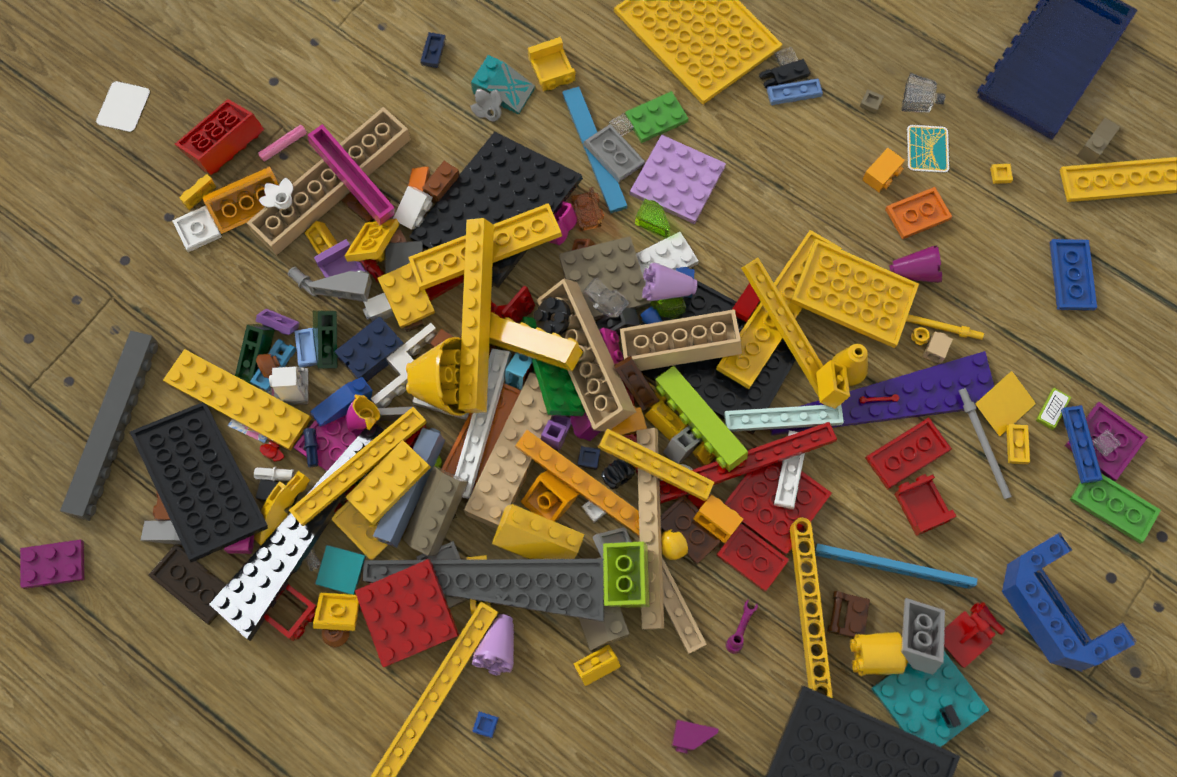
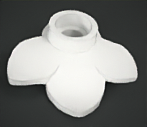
[259,178,293,209]

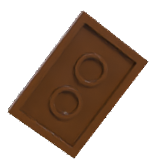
[661,495,722,565]

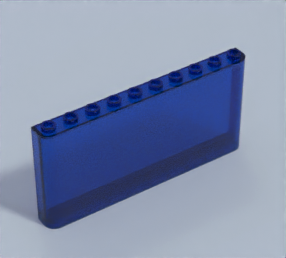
[976,0,1138,140]

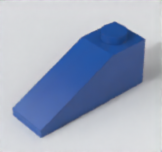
[310,377,373,427]

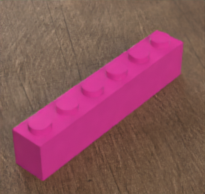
[308,124,395,226]

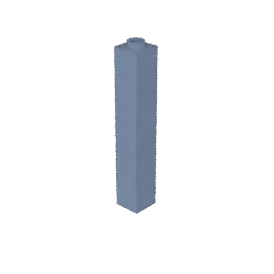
[373,428,445,548]

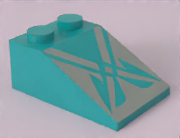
[471,55,535,115]

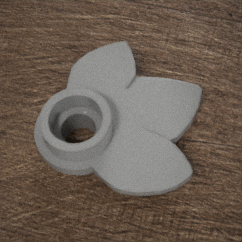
[471,89,502,121]

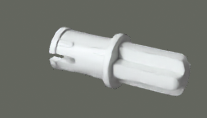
[254,467,295,482]

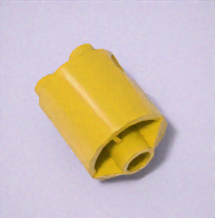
[850,632,908,676]

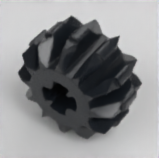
[601,459,635,489]

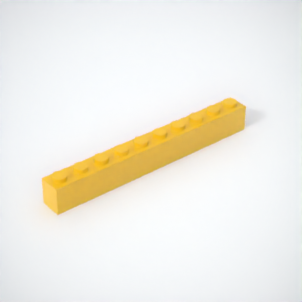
[458,218,494,413]

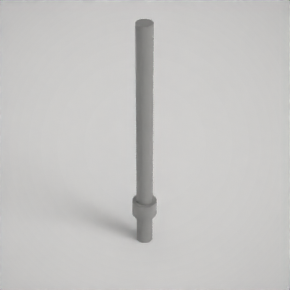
[959,388,1012,499]

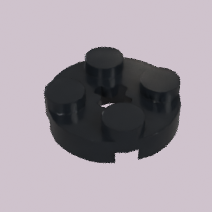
[533,297,571,335]

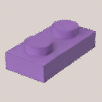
[256,309,300,335]

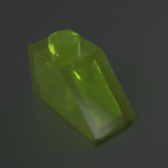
[635,199,670,238]

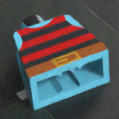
[505,353,534,390]

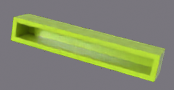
[655,366,748,472]

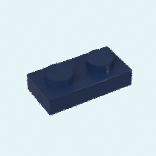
[420,32,446,68]

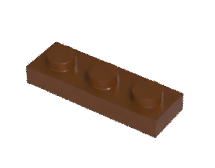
[614,356,659,410]

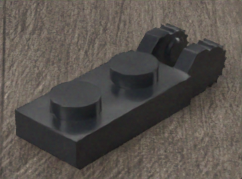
[759,59,810,89]

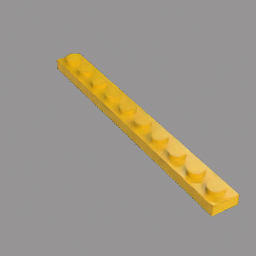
[371,602,499,777]

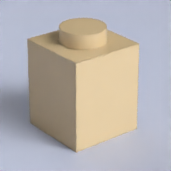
[923,332,953,365]

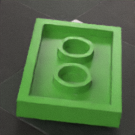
[625,91,689,143]

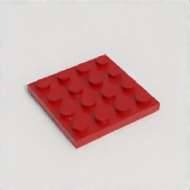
[724,461,832,556]
[355,559,459,668]

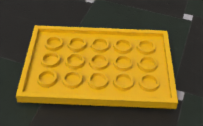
[790,239,919,348]

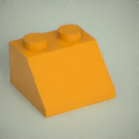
[521,471,579,522]

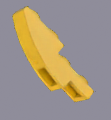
[254,471,310,545]

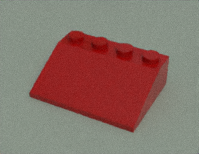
[175,99,264,176]

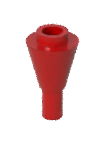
[970,602,1006,635]

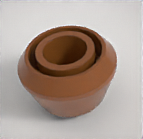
[256,354,281,379]
[321,629,350,647]

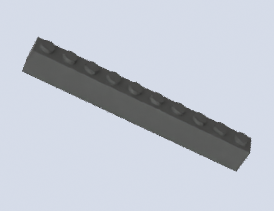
[60,331,158,521]

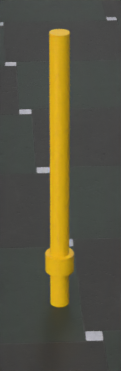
[906,314,984,340]

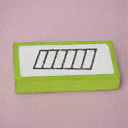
[1035,388,1071,430]

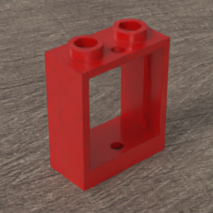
[264,584,317,642]

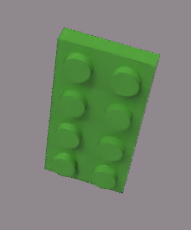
[1070,474,1161,544]

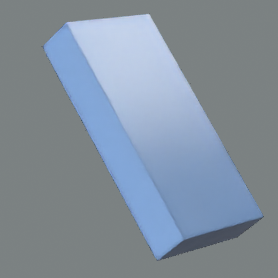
[295,328,317,368]

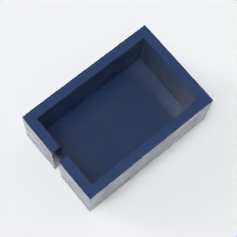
[335,316,404,382]

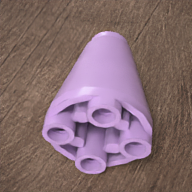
[642,263,697,301]
[472,614,514,676]

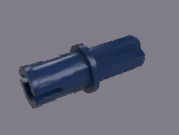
[303,428,319,468]

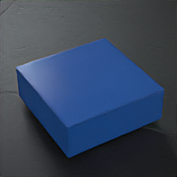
[472,711,499,738]

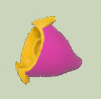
[346,394,380,432]

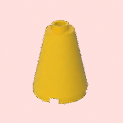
[832,344,868,387]

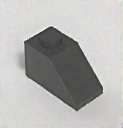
[596,307,640,336]

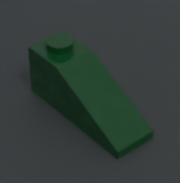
[313,310,337,369]
[235,324,275,385]

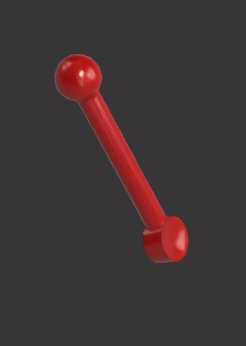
[859,394,899,404]

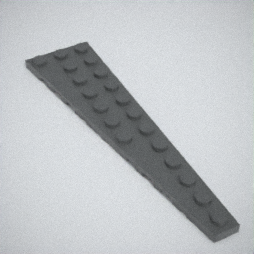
[363,559,604,622]

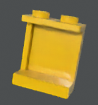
[528,37,576,91]

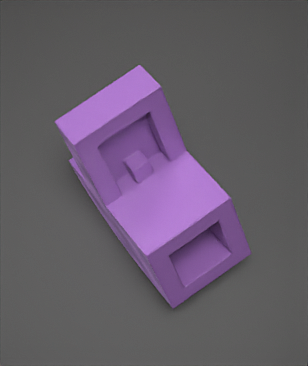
[541,415,572,451]

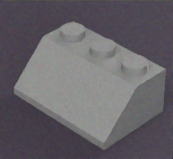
[902,598,945,675]

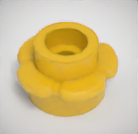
[911,327,930,345]

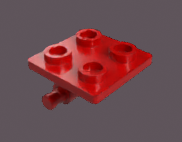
[491,285,535,324]
[944,611,996,668]

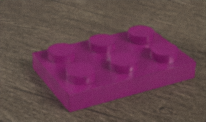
[20,539,85,589]

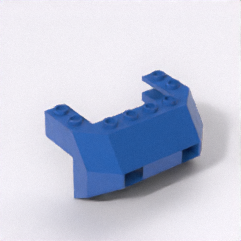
[1002,532,1136,671]

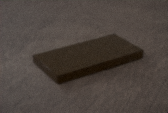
[148,544,226,625]

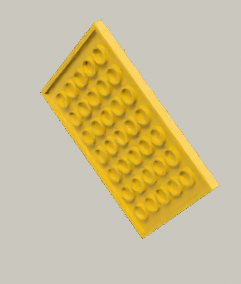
[614,0,783,105]

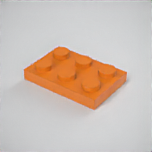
[885,187,952,240]

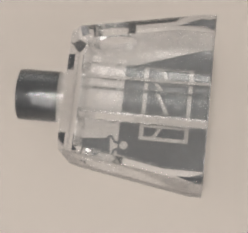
[901,73,946,113]

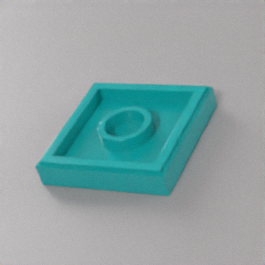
[315,545,366,595]

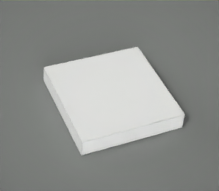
[172,205,222,252]

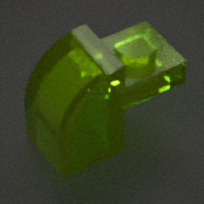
[650,297,686,317]

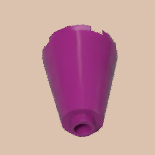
[889,245,942,283]

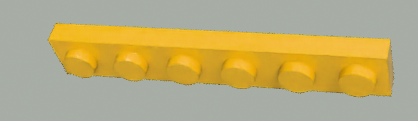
[598,428,714,501]

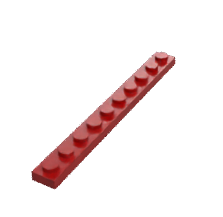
[659,422,837,504]

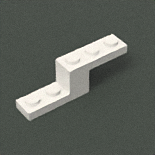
[371,323,437,408]

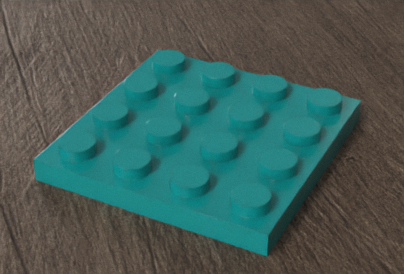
[871,651,989,747]

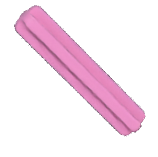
[258,125,306,161]

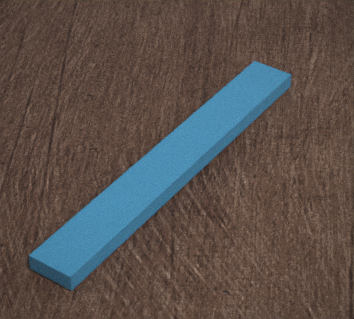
[562,87,627,214]
[814,544,978,589]

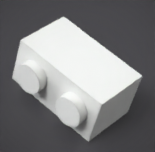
[393,186,433,230]

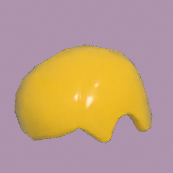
[661,529,688,560]

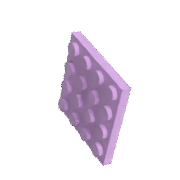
[630,135,726,224]

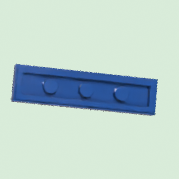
[1061,405,1103,484]

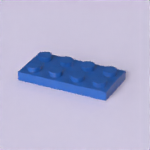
[1050,239,1097,311]

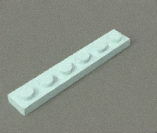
[724,404,844,432]

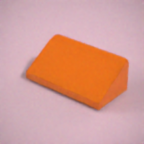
[408,167,430,191]

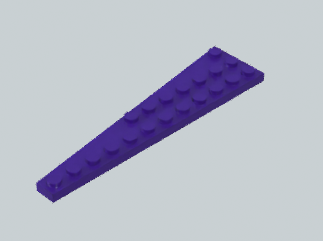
[770,351,994,436]

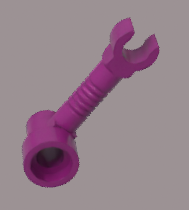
[726,600,758,654]

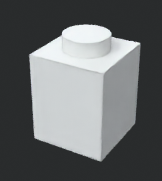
[363,293,394,322]

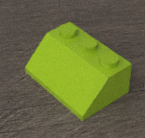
[603,541,649,608]

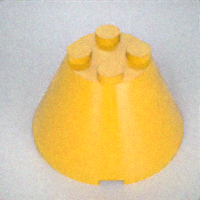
[406,337,467,416]

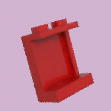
[894,474,957,536]

